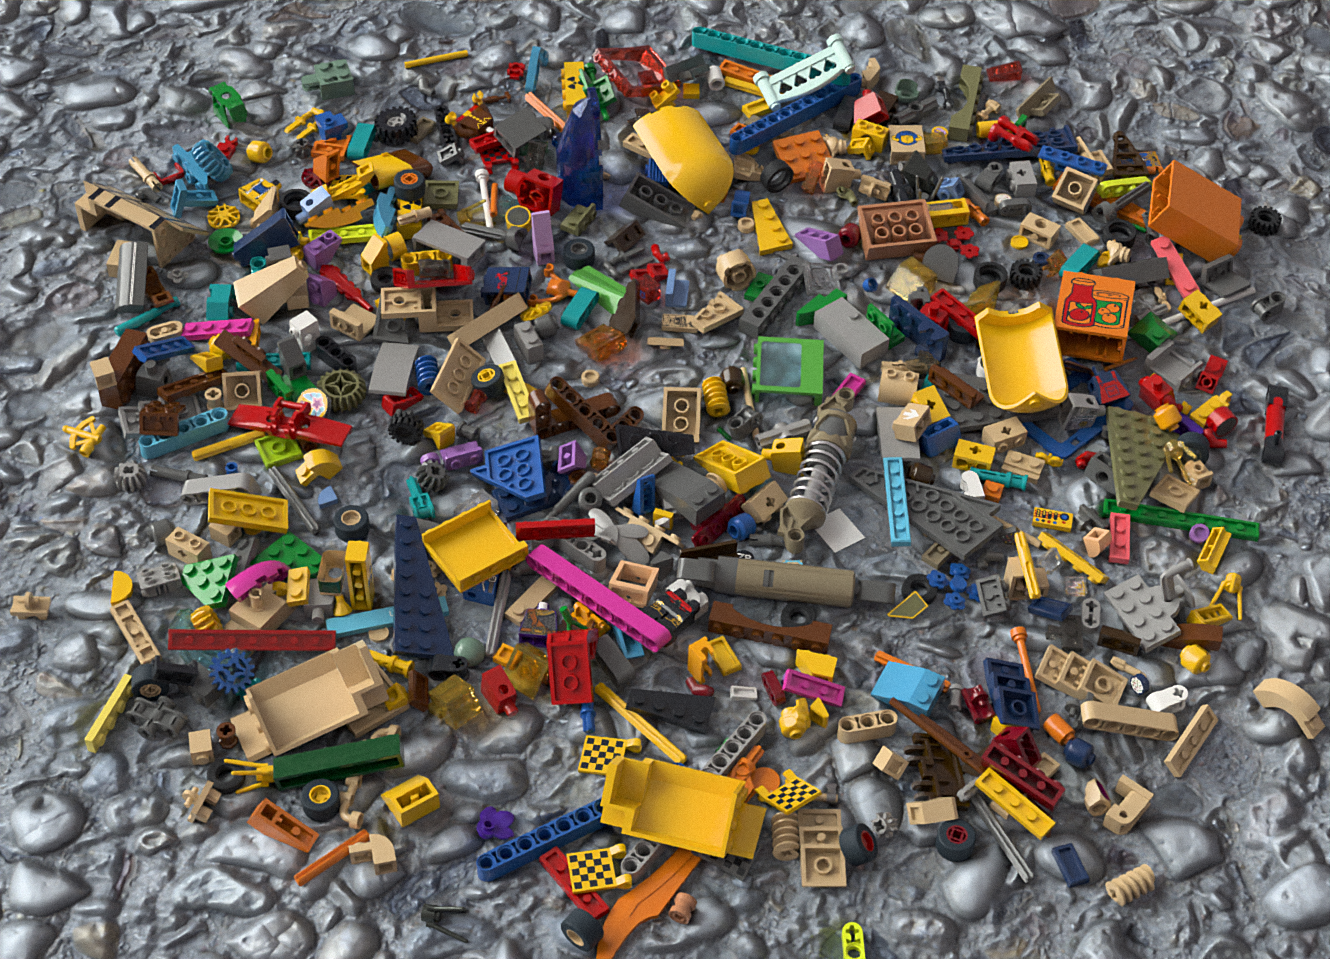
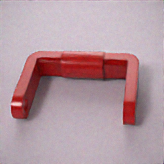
[153,162,185,186]

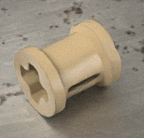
[205,388,224,410]

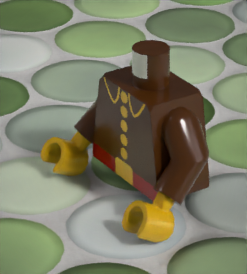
[445,91,494,139]

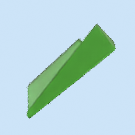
[569,265,626,314]

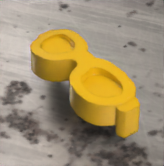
[1035,452,1064,467]

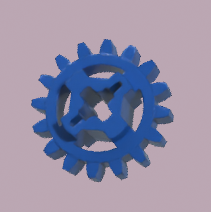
[208,648,255,694]

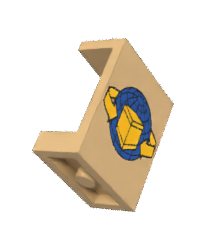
[888,125,926,165]

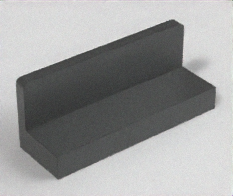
[956,173,998,217]

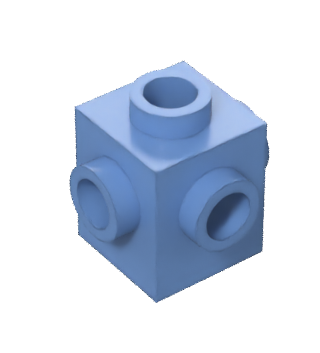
[936,177,965,201]

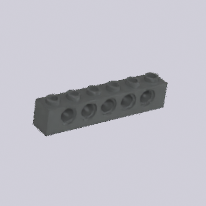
[739,255,811,340]

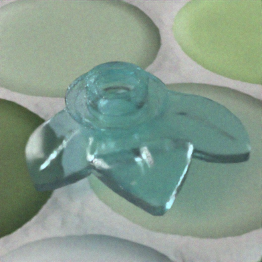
[497,194,520,218]

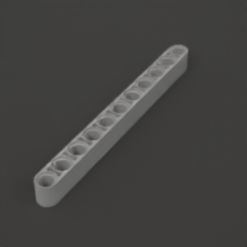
[621,711,767,885]

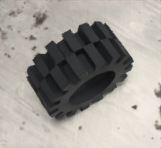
[1248,206,1282,237]
[1009,258,1043,291]
[388,411,425,445]

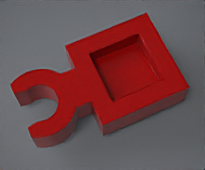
[217,135,238,160]

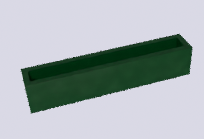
[273,734,405,791]

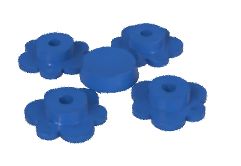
[927,563,980,610]

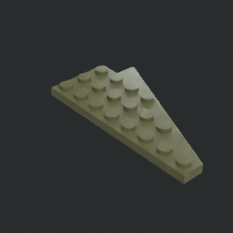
[1105,406,1180,511]

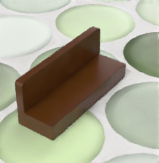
[928,364,984,409]

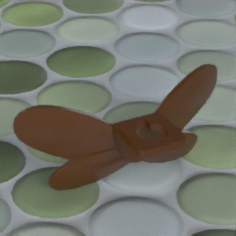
[1063,357,1138,378]

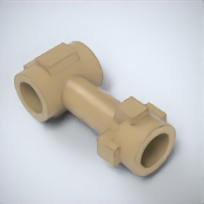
[975,99,1001,122]

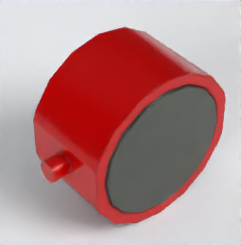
[1205,406,1238,437]

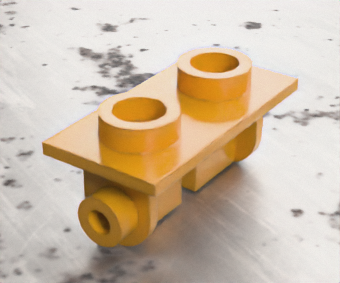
[571,602,611,638]

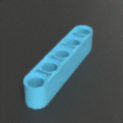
[138,407,230,459]

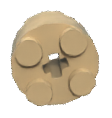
[716,249,756,291]

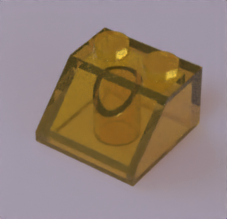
[885,256,938,303]
[963,280,1001,315]

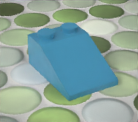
[870,661,945,718]

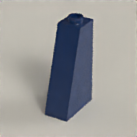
[232,208,300,267]

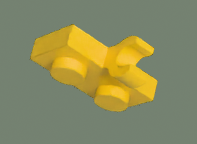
[272,567,310,607]

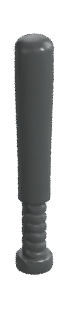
[539,471,596,521]

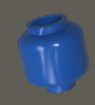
[727,513,756,541]

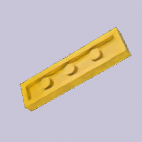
[1038,532,1110,584]
[975,767,1056,840]

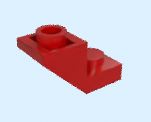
[1195,354,1229,394]

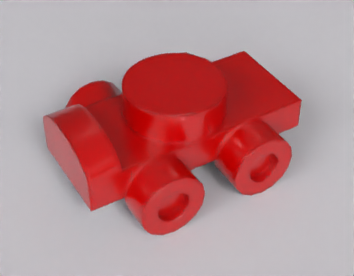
[507,62,526,80]

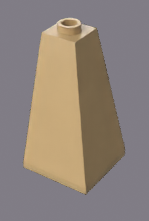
[233,256,309,325]

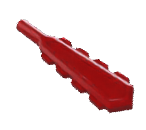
[319,264,374,312]

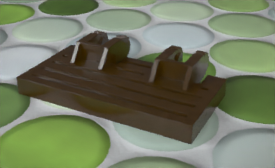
[903,732,970,811]

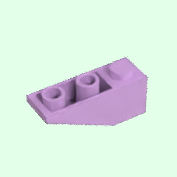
[531,210,555,266]

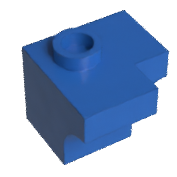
[314,111,348,140]

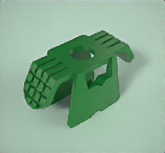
[208,82,247,129]

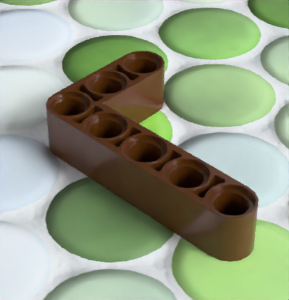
[545,376,644,452]
[528,389,621,440]

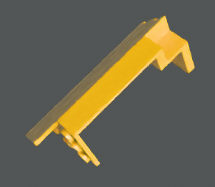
[600,756,767,860]

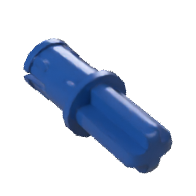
[580,702,596,735]

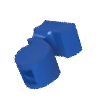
[730,189,751,218]

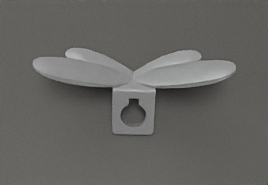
[587,508,649,565]

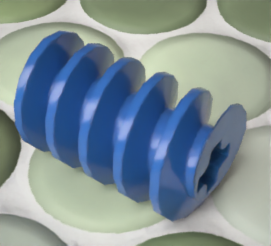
[414,355,439,396]

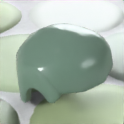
[895,78,920,103]
[454,637,485,668]

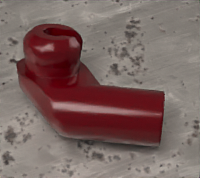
[685,677,714,697]

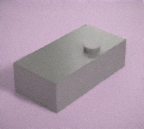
[813,297,889,369]

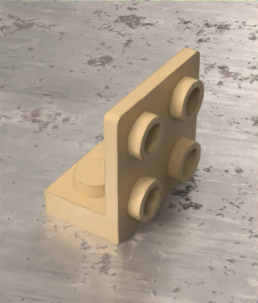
[329,304,377,342]

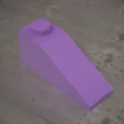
[795,227,844,261]

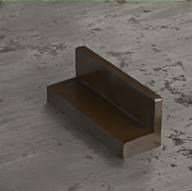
[679,540,739,559]

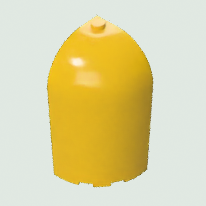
[633,105,734,214]
[974,301,1068,413]

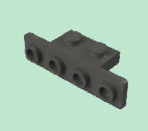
[663,54,710,82]

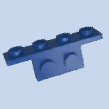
[1038,145,1108,177]

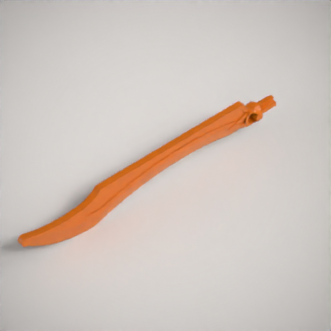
[596,745,765,959]

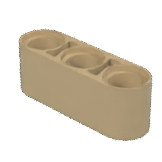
[837,710,898,744]

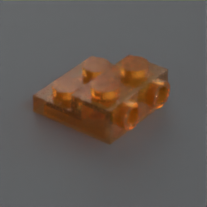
[575,324,627,362]

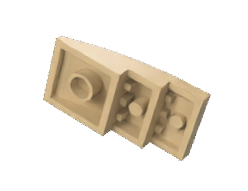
[1034,644,1128,705]
[797,809,846,887]

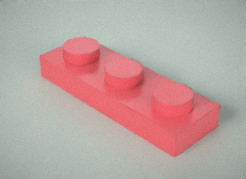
[1108,512,1130,564]

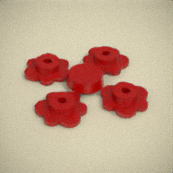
[934,226,979,259]

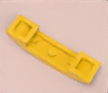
[311,161,375,201]

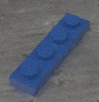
[132,336,195,363]

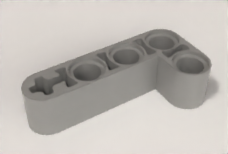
[180,473,262,505]
[531,517,606,573]

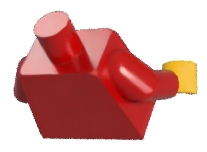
[1138,373,1193,415]

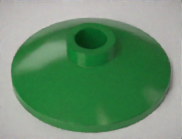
[208,228,243,254]

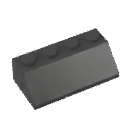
[1087,257,1170,287]

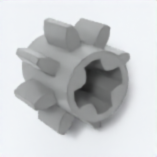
[871,812,898,839]

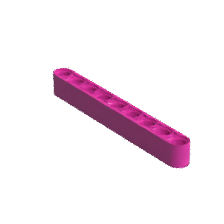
[525,544,672,652]

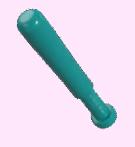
[114,296,181,337]

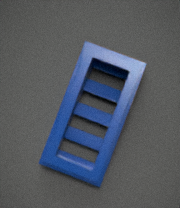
[632,474,655,515]

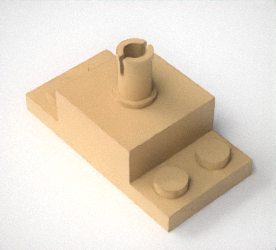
[223,583,298,657]

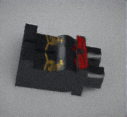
[640,588,700,645]

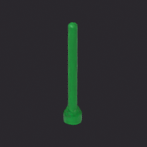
[584,63,610,121]

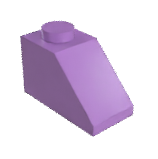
[558,440,587,474]

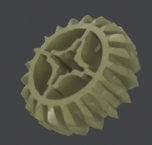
[316,368,367,413]

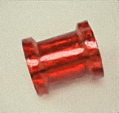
[464,389,487,414]

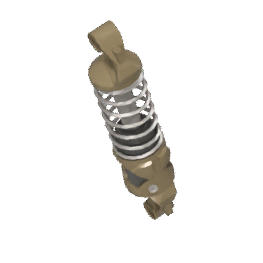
[777,387,857,554]

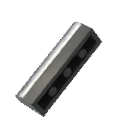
[114,241,148,314]

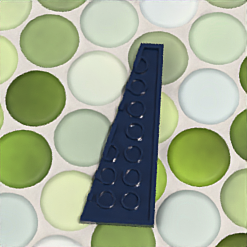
[393,514,454,659]

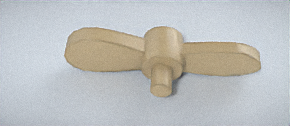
[1154,287,1171,312]

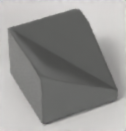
[650,551,674,581]

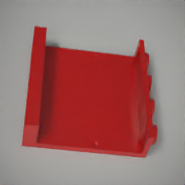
[393,264,475,289]

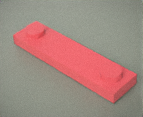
[1151,236,1201,299]

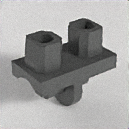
[1073,504,1110,533]
[1065,691,1094,733]

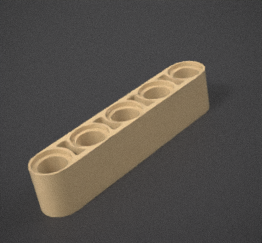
[447,292,528,345]
[1080,701,1179,741]

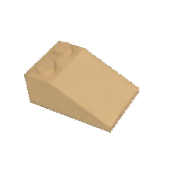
[662,387,702,443]

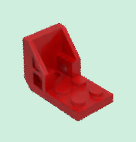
[546,628,599,705]

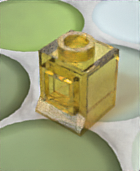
[923,131,948,155]

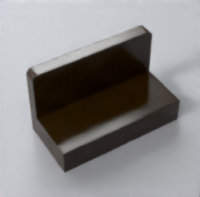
[604,220,646,252]
[1097,625,1141,657]

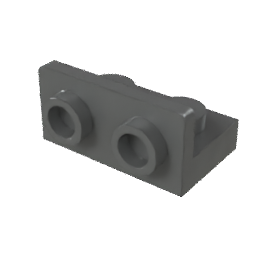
[975,574,1012,619]

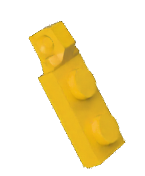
[1189,390,1233,429]

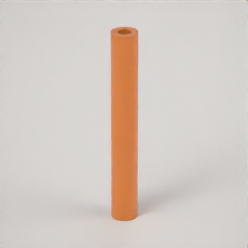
[490,183,498,217]

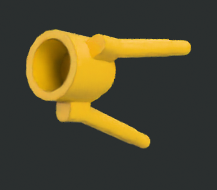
[1209,573,1243,621]
[224,759,275,794]

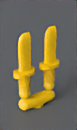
[284,107,324,139]

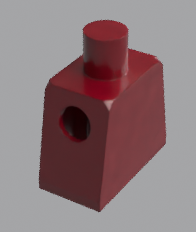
[991,727,1043,767]

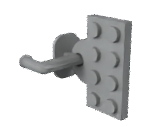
[1104,558,1196,653]

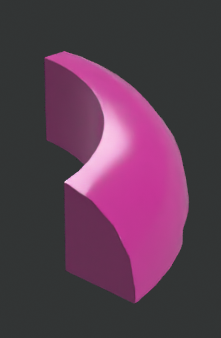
[224,560,292,603]

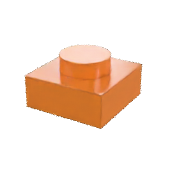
[983,480,1004,503]

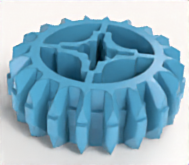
[191,139,233,182]

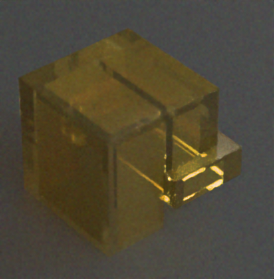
[428,674,482,730]

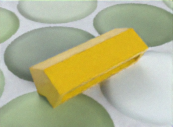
[1197,527,1232,574]

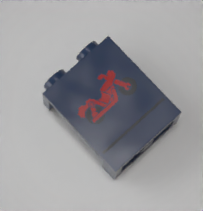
[480,267,533,305]

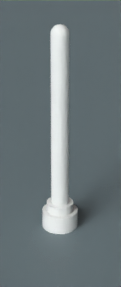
[475,169,493,228]

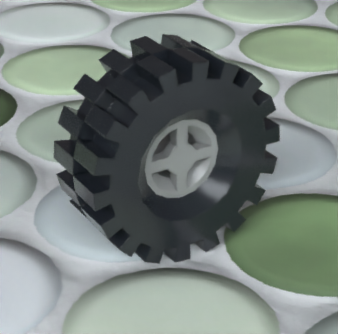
[374,106,418,146]

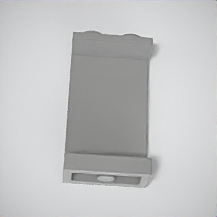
[412,219,485,267]

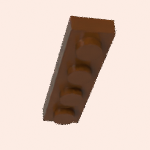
[157,368,229,402]

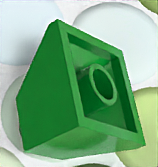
[1128,311,1178,353]

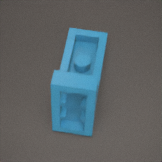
[170,179,218,218]

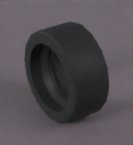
[760,160,794,193]
[279,189,310,220]
[1102,219,1137,249]
[973,262,1008,294]

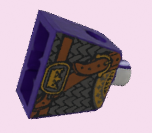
[518,602,557,648]

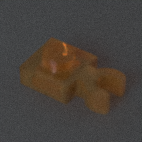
[1042,249,1068,278]

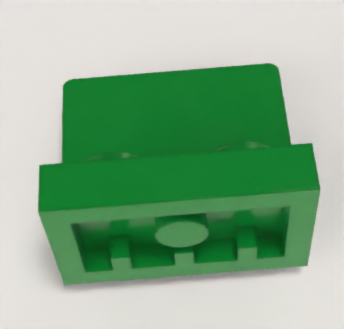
[866,303,905,350]
[266,369,316,409]

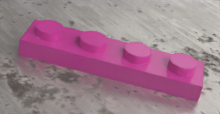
[181,318,255,341]

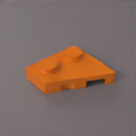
[311,135,352,162]

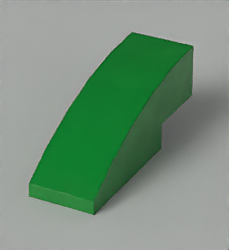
[795,288,847,326]

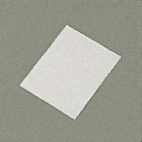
[815,508,865,553]

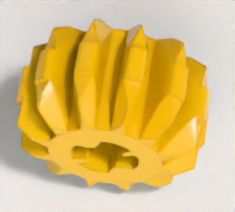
[191,605,223,630]

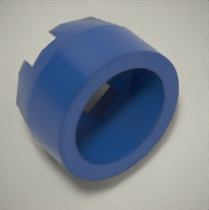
[862,277,878,292]

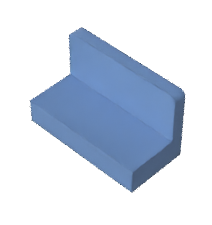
[665,269,690,308]

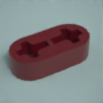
[761,670,786,707]

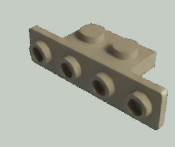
[1016,77,1061,119]

